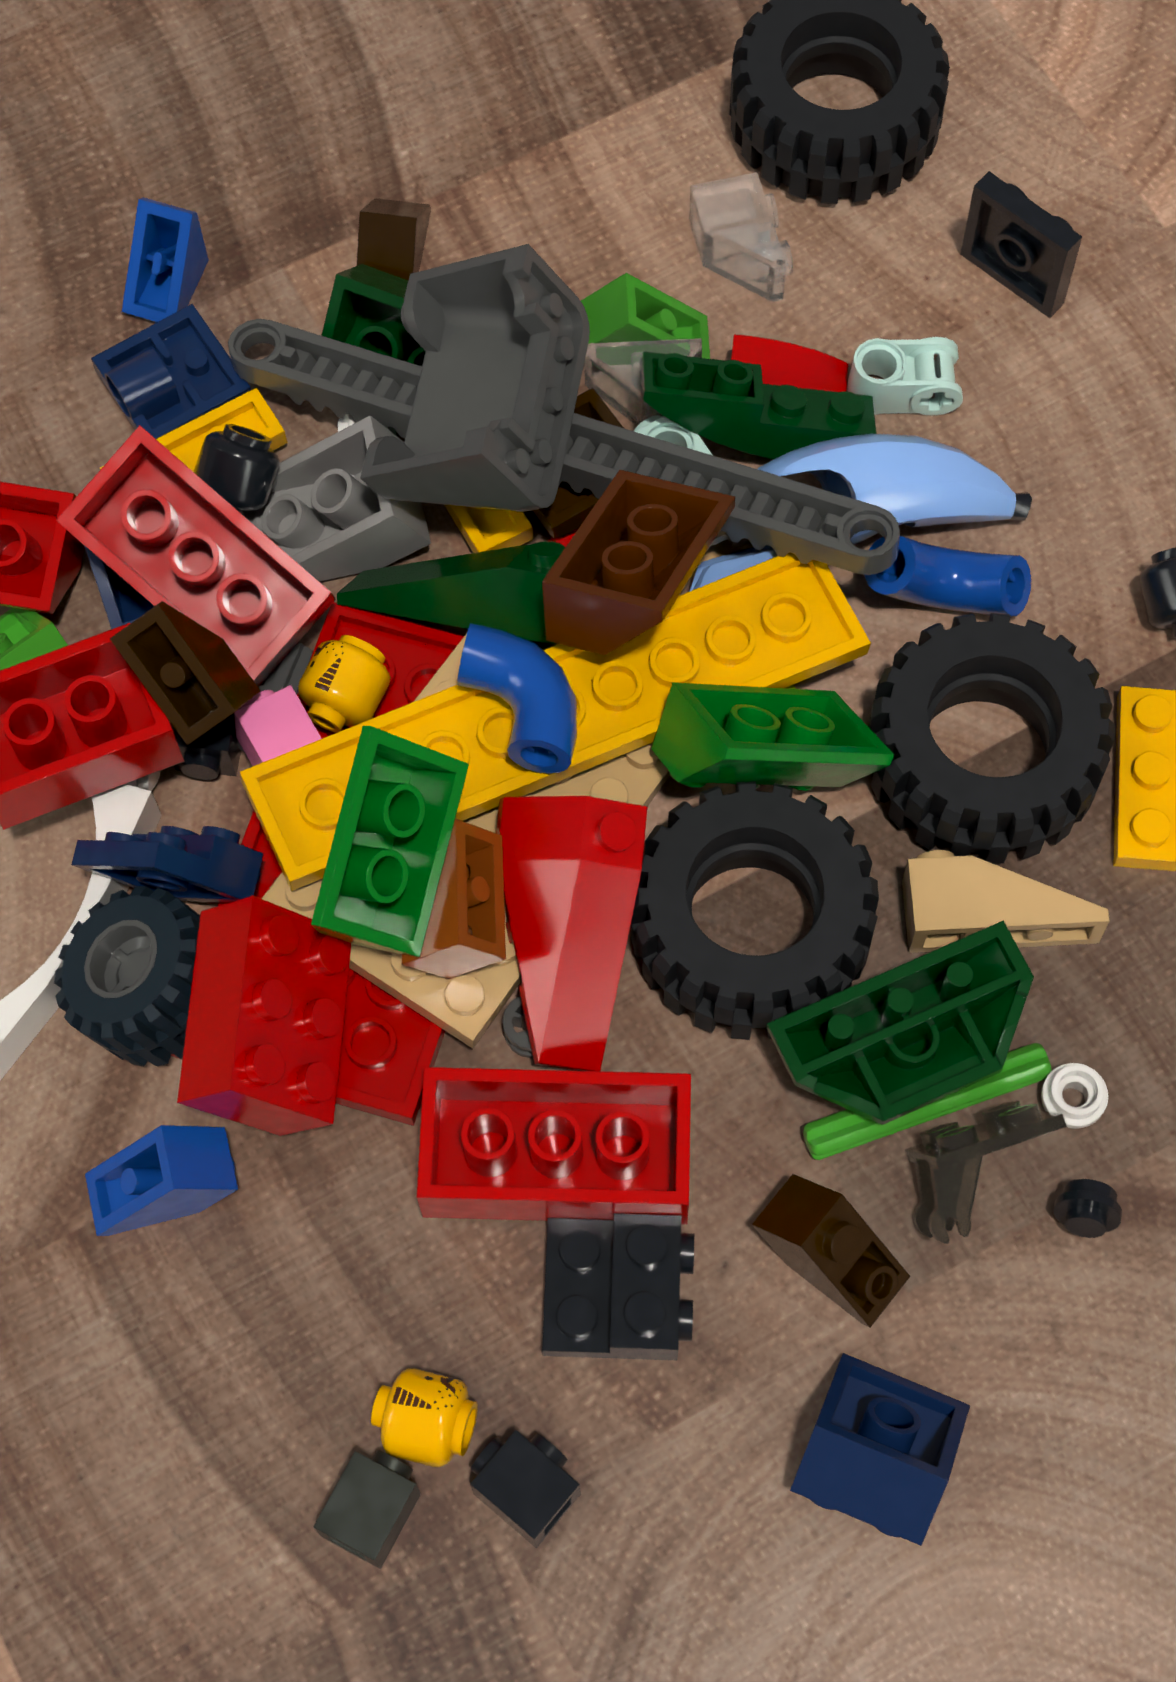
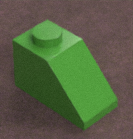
[581,273,710,374]

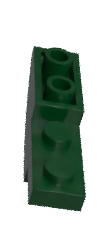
[641,351,877,459]

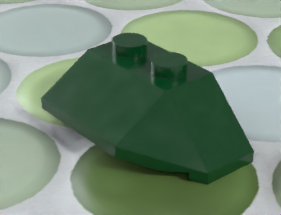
[766,920,1034,1125]

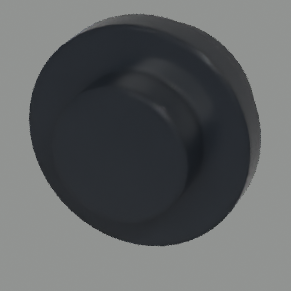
[1054,1179,1122,1238]

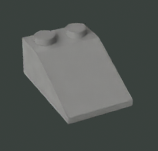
[241,415,431,582]

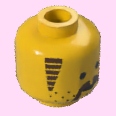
[298,635,391,733]
[371,1368,478,1467]

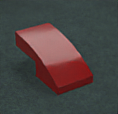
[731,334,849,392]

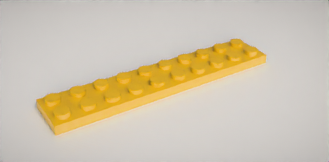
[240,552,871,891]

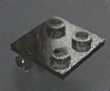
[905,1101,1067,1244]

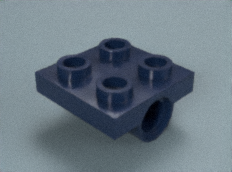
[91,304,251,439]

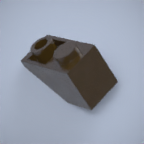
[752,1174,910,1328]

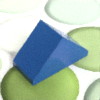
[122,197,209,322]

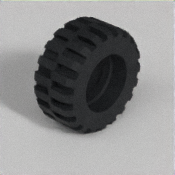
[729,0,950,204]
[868,613,1115,864]
[631,781,879,1040]

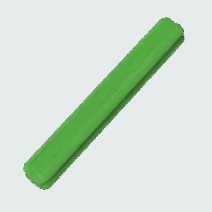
[803,1043,1052,1160]

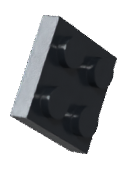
[960,171,1082,318]

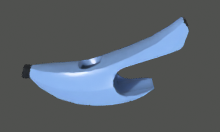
[690,433,1032,591]

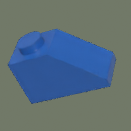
[85,1125,238,1236]

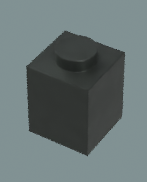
[313,1450,421,1569]

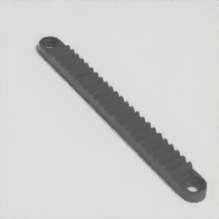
[228,319,900,575]

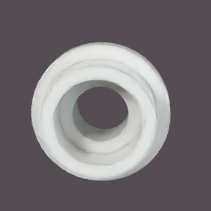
[1041,1063,1108,1129]

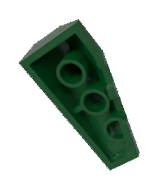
[337,541,565,645]

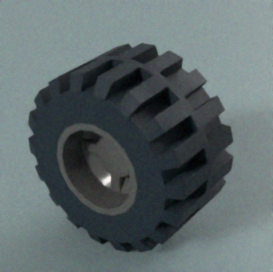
[54,886,200,1067]

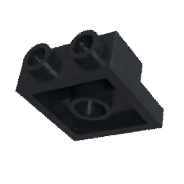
[542,1213,694,1361]

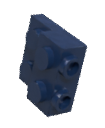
[71,826,263,903]

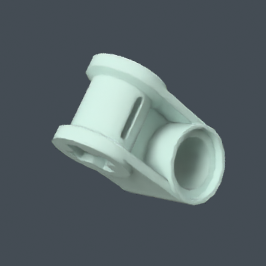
[846,337,963,416]

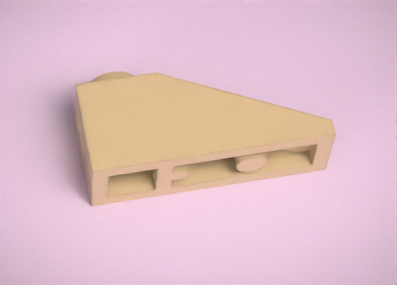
[902,850,1110,953]

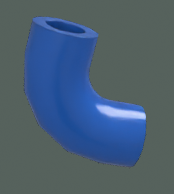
[864,536,1031,616]
[457,623,577,774]

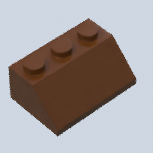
[542,470,735,655]

